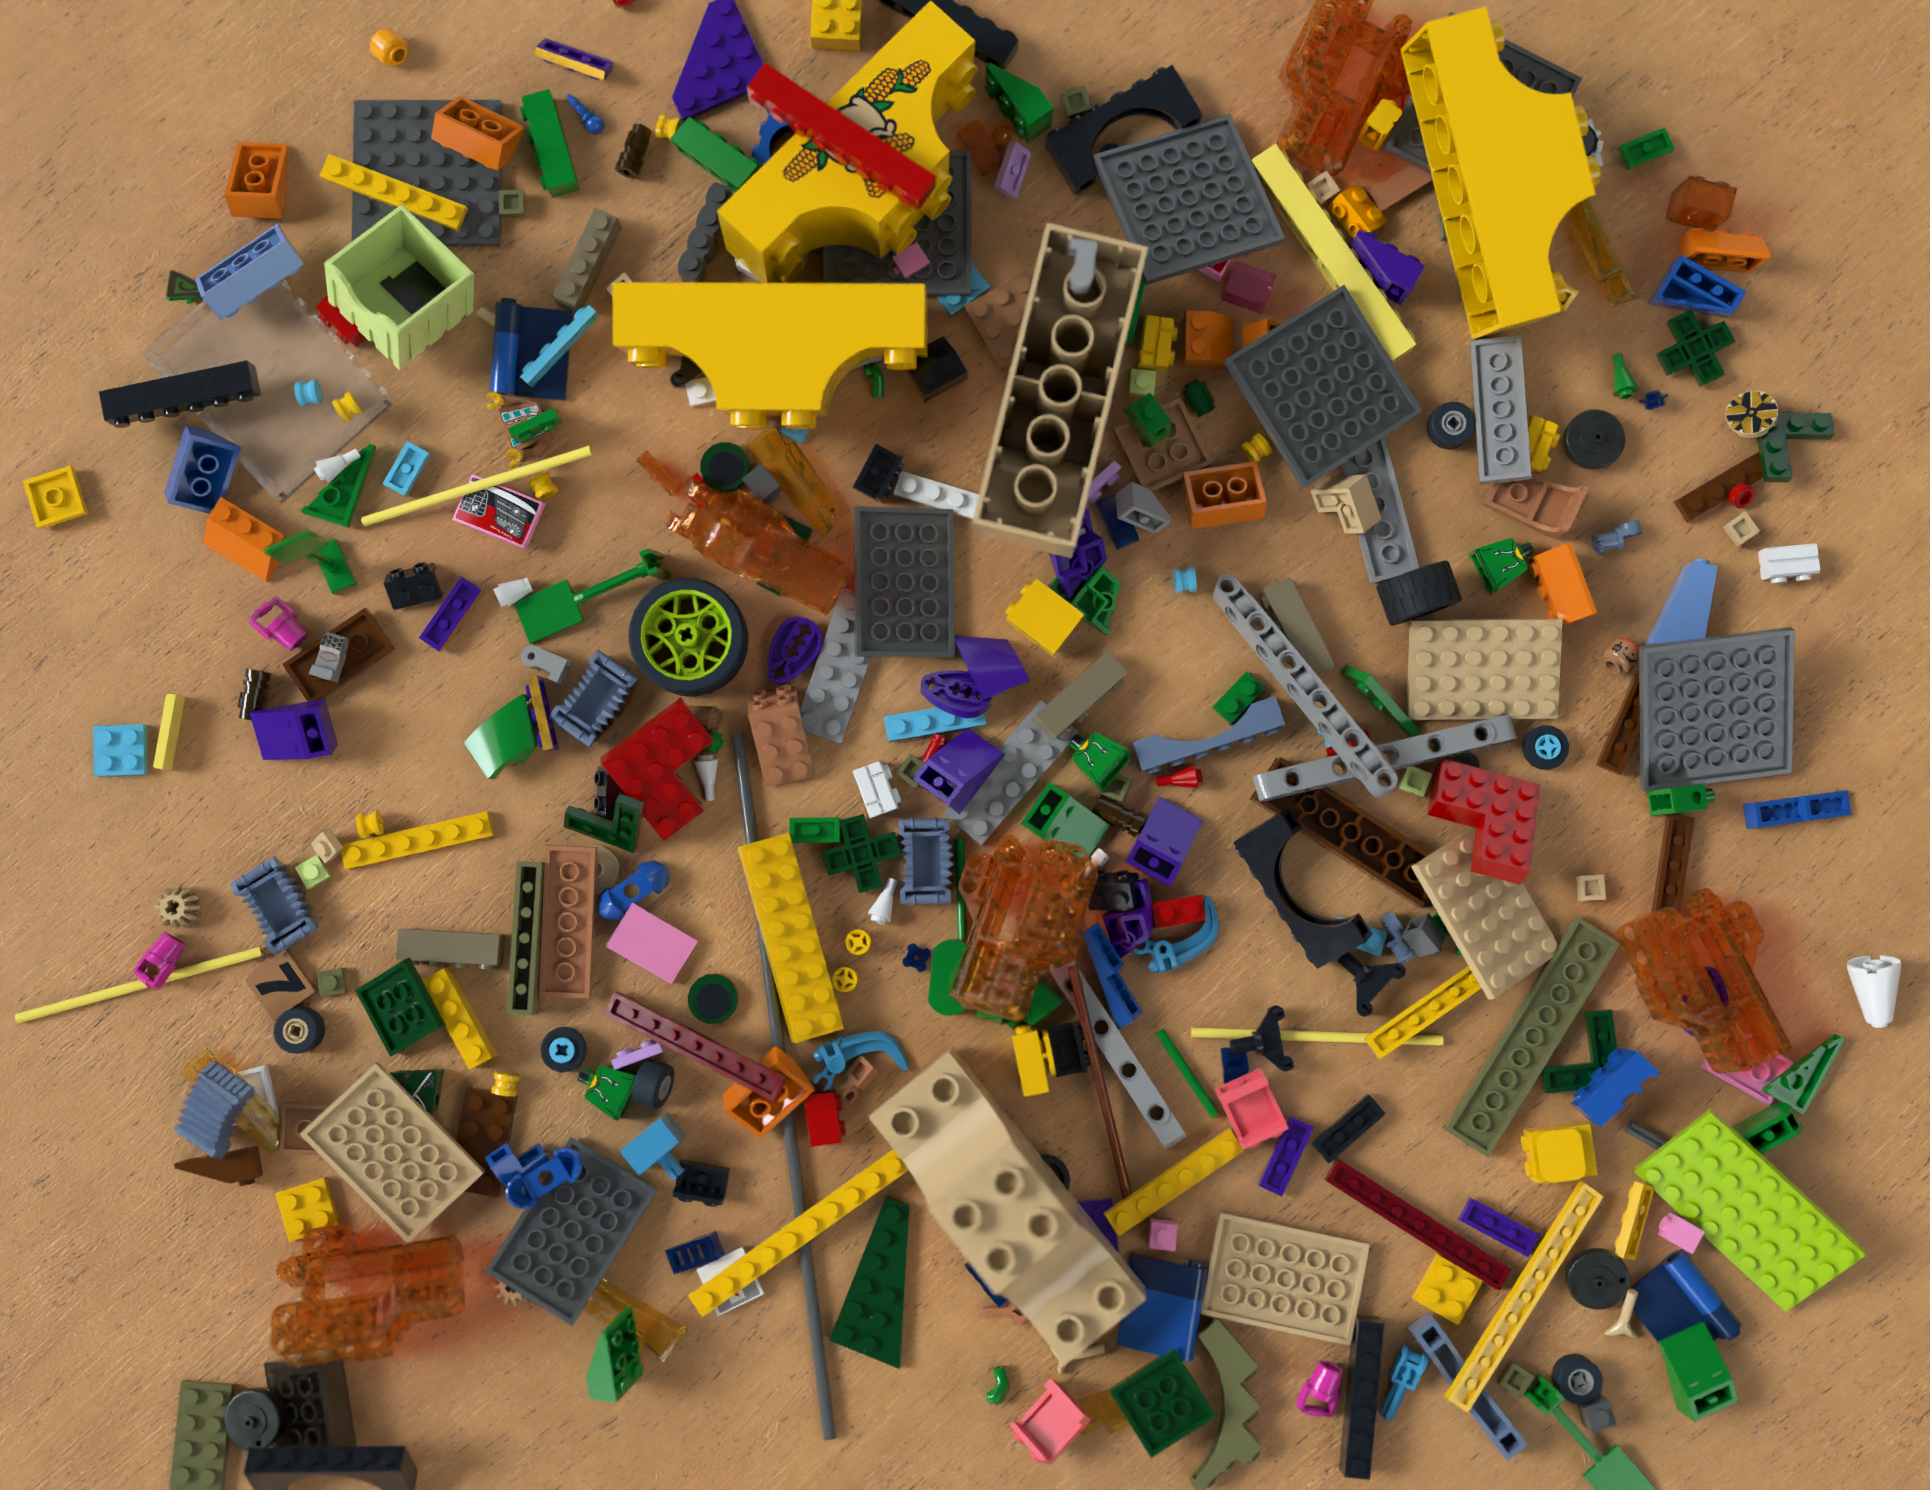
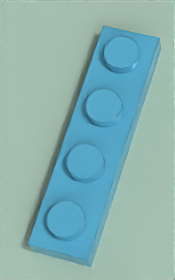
[520,305,600,387]
[884,708,986,742]

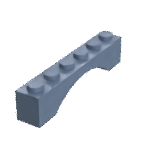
[1131,696,1285,775]
[1407,1312,1528,1461]

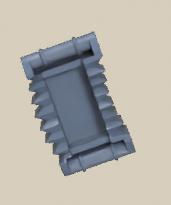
[549,650,639,747]
[899,817,954,906]
[230,856,319,956]
[174,1060,254,1160]

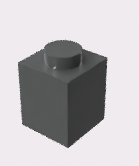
[742,463,782,505]
[1402,913,1446,958]
[1577,1394,1617,1433]

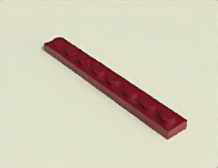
[605,991,788,1102]
[1324,1158,1512,1291]

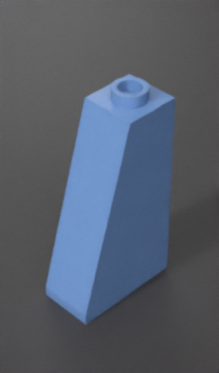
[1645,559,1718,645]

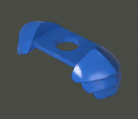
[597,861,670,921]
[506,1148,583,1209]

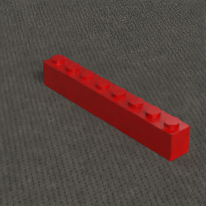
[747,63,936,211]

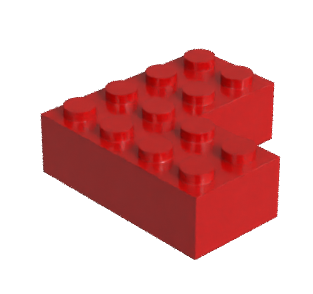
[600,697,714,841]
[1427,758,1540,885]

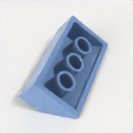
[195,223,304,320]

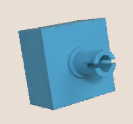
[620,1113,686,1181]

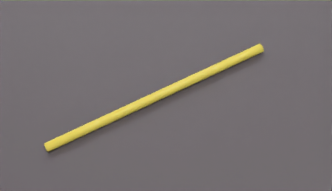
[361,445,593,526]
[15,946,264,1023]
[1191,1027,1444,1046]

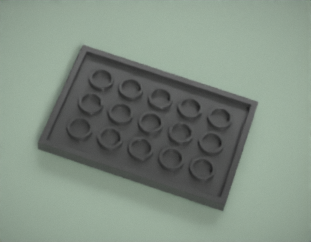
[854,506,955,658]
[485,1137,657,1326]

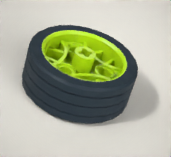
[628,578,749,697]

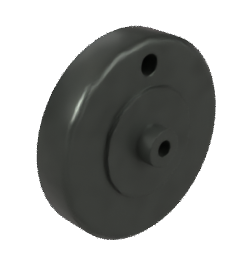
[1563,409,1625,470]
[1565,1248,1630,1310]
[224,1387,286,1451]

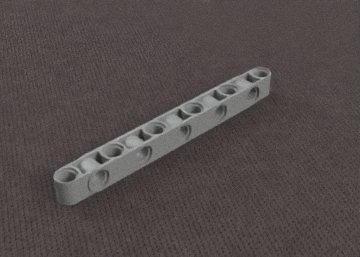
[1213,575,1398,798]
[1253,715,1517,802]
[1015,905,1187,1150]

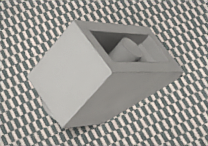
[1115,481,1172,534]

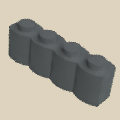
[678,182,733,283]

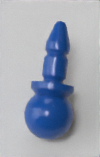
[567,94,605,135]

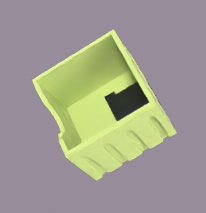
[324,204,474,370]

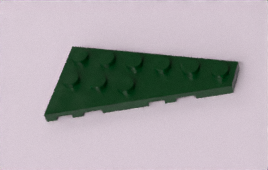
[829,1195,909,1369]

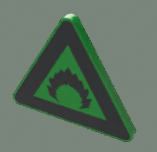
[165,270,202,305]

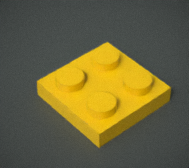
[23,466,88,529]
[275,1176,341,1242]
[1412,1254,1483,1325]

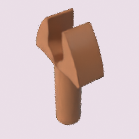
[981,1302,1027,1326]

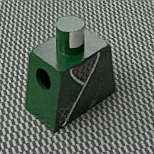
[390,1069,444,1113]

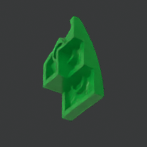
[1047,566,1121,635]
[464,694,538,779]

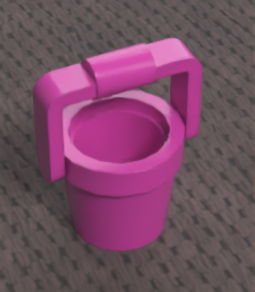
[249,597,308,651]
[134,932,186,989]
[1296,1360,1343,1417]

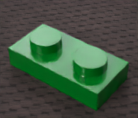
[1618,127,1675,171]
[507,408,562,443]
[1211,671,1265,725]
[789,817,840,843]

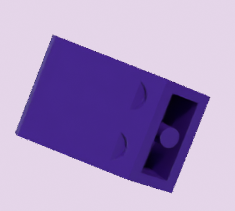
[1349,230,1425,305]
[250,698,338,760]
[913,728,1005,815]
[1124,796,1203,886]

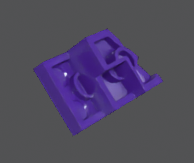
[1048,507,1107,598]
[955,636,1029,701]
[1102,879,1153,959]

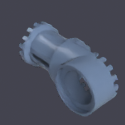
[1591,520,1643,555]
[1379,911,1416,964]

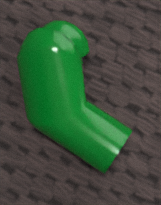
[864,363,885,398]
[986,1365,1010,1405]

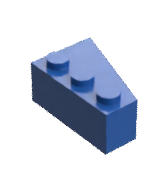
[1648,255,1747,318]
[1571,1048,1661,1127]

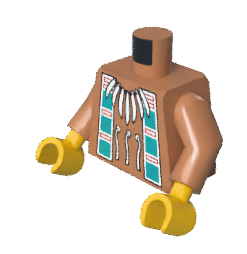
[485,392,562,468]

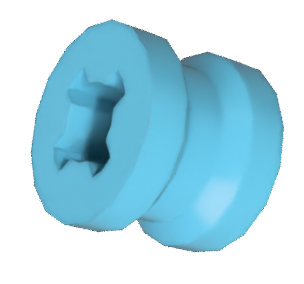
[294,379,323,407]
[1173,567,1197,594]

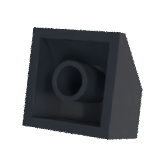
[906,336,968,403]

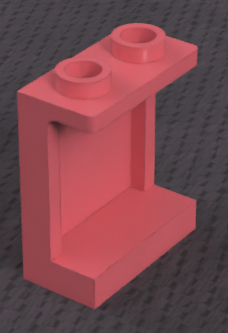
[1215,1068,1289,1149]
[1009,1378,1092,1465]

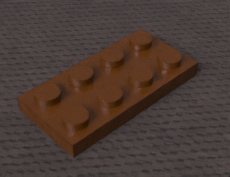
[282,608,395,702]
[456,1087,518,1197]

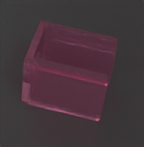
[1221,261,1276,314]

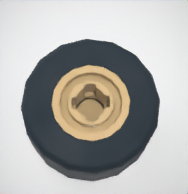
[273,1007,325,1054]

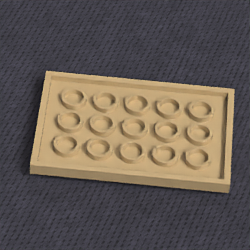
[1406,618,1563,720]
[1411,827,1558,1000]
[300,1061,485,1243]
[1201,1212,1370,1346]

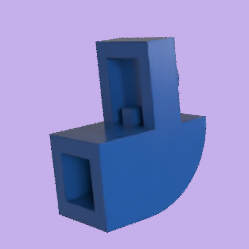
[485,1143,550,1186]

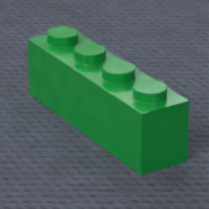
[520,89,580,197]
[670,117,762,192]

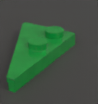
[301,443,377,528]
[1340,665,1421,737]
[1761,1034,1845,1116]

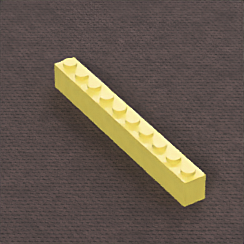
[1251,144,1416,363]

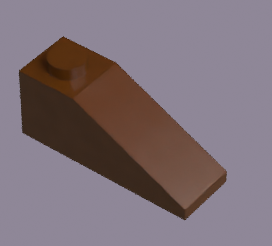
[174,1145,263,1186]

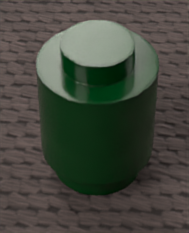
[1182,379,1216,418]

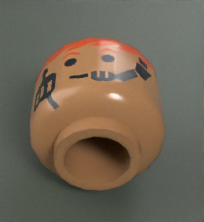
[1603,637,1639,674]

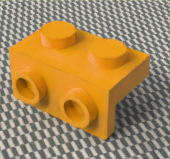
[1328,183,1388,239]

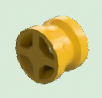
[656,113,682,142]
[332,391,364,423]
[1241,433,1272,463]
[527,472,559,501]
[356,810,384,838]
[846,929,871,955]
[832,967,858,992]
[491,1072,520,1097]

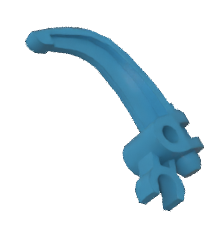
[1132,897,1219,974]
[813,1031,909,1091]

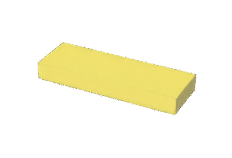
[153,694,185,771]

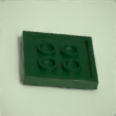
[355,957,446,1057]
[1109,1347,1216,1458]

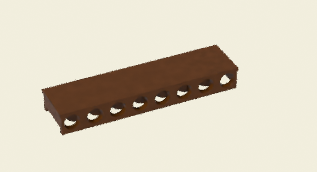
[1250,757,1431,908]

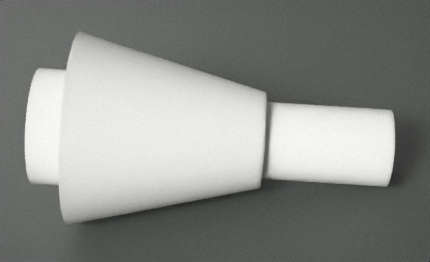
[314,448,361,483]
[694,754,718,801]
[867,878,898,925]

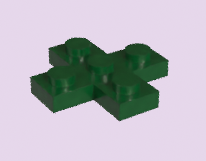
[1656,309,1735,387]
[822,814,901,893]

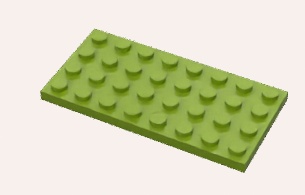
[1634,1108,1866,1312]

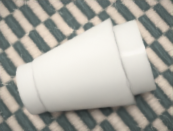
[493,577,533,607]

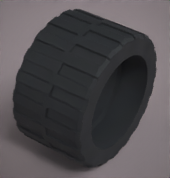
[1376,560,1462,626]

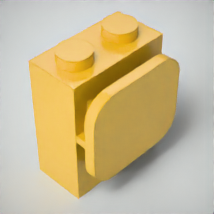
[1005,578,1084,657]
[1011,1024,1056,1097]
[1521,1121,1598,1183]

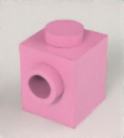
[892,242,930,279]

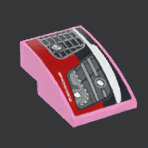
[452,474,546,550]

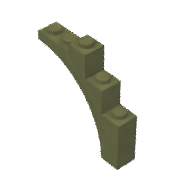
[1189,1317,1262,1490]

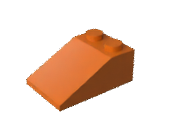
[225,142,288,219]

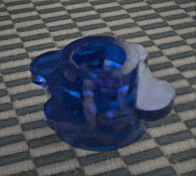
[1639,390,1668,410]
[902,943,931,972]

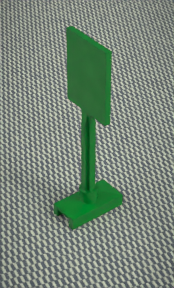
[263,529,357,595]
[514,548,671,644]
[1524,1373,1656,1490]

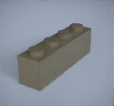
[552,207,622,312]
[1259,577,1335,675]
[1032,650,1128,741]
[396,928,505,970]

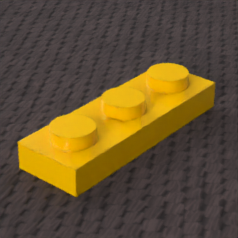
[1615,1181,1654,1260]

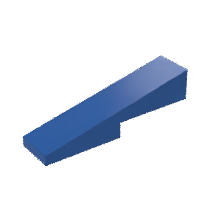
[1743,790,1851,829]
[1083,922,1143,1029]

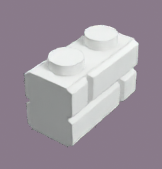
[1758,543,1820,584]
[853,761,901,819]

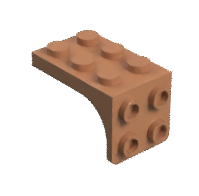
[1483,471,1589,539]
[748,685,815,786]

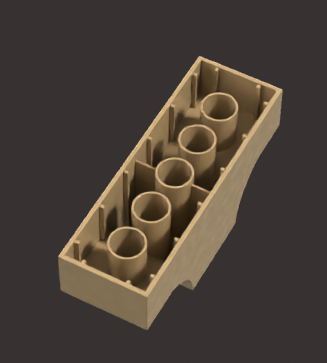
[972,223,1148,558]
[869,1046,1146,1365]

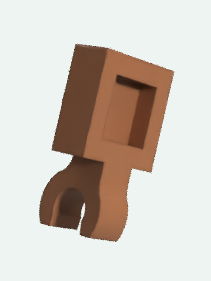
[837,1054,879,1103]

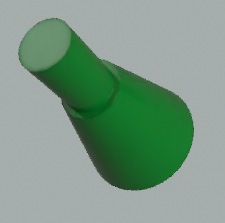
[1612,353,1639,399]

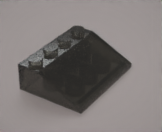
[264,1350,357,1447]

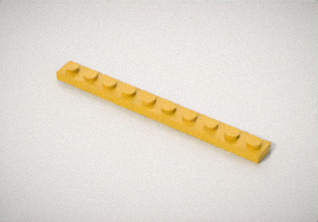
[688,1149,909,1317]
[1444,1181,1604,1413]

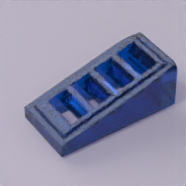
[665,1231,724,1274]

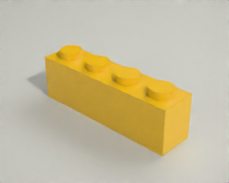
[422,967,498,1070]

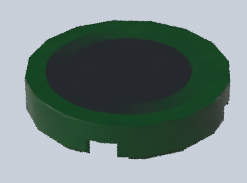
[700,442,750,492]
[688,974,738,1024]

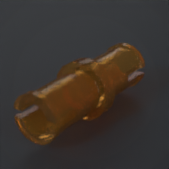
[637,450,682,497]

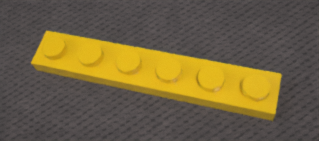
[319,154,468,231]
[341,811,494,870]
[1364,965,1481,1059]
[1103,1128,1244,1236]

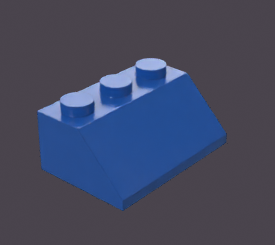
[164,425,241,514]

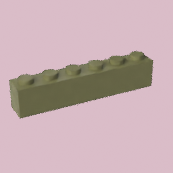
[507,861,544,1015]

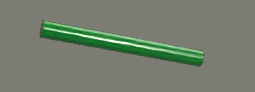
[955,839,968,939]
[1155,1028,1220,1118]

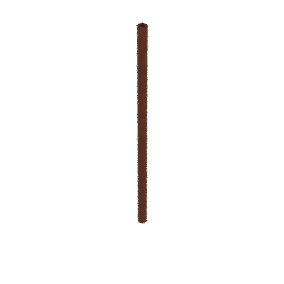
[1067,965,1132,1199]

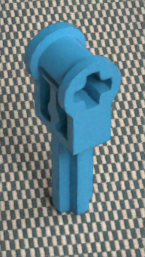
[1379,1344,1428,1420]

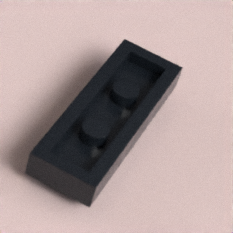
[1311,1093,1386,1163]

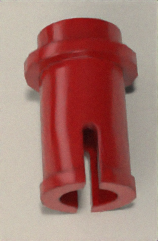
[921,733,948,762]

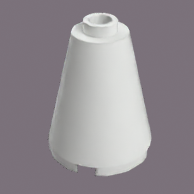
[1847,955,1902,1028]

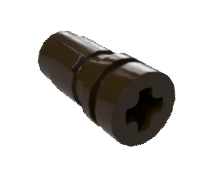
[615,123,652,179]
[238,668,271,721]
[1092,795,1146,837]

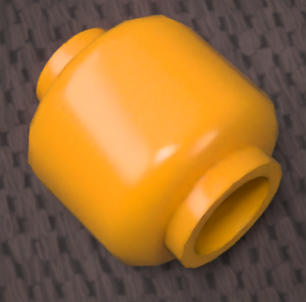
[370,28,407,66]

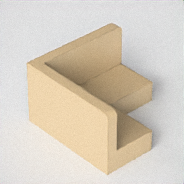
[1310,474,1381,534]

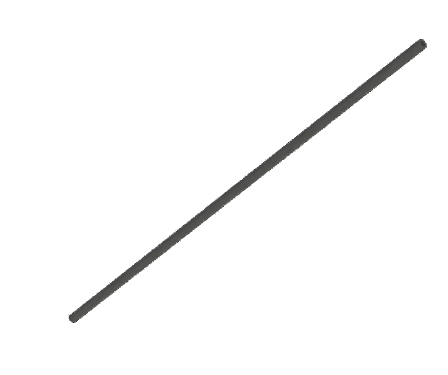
[732,732,836,1440]

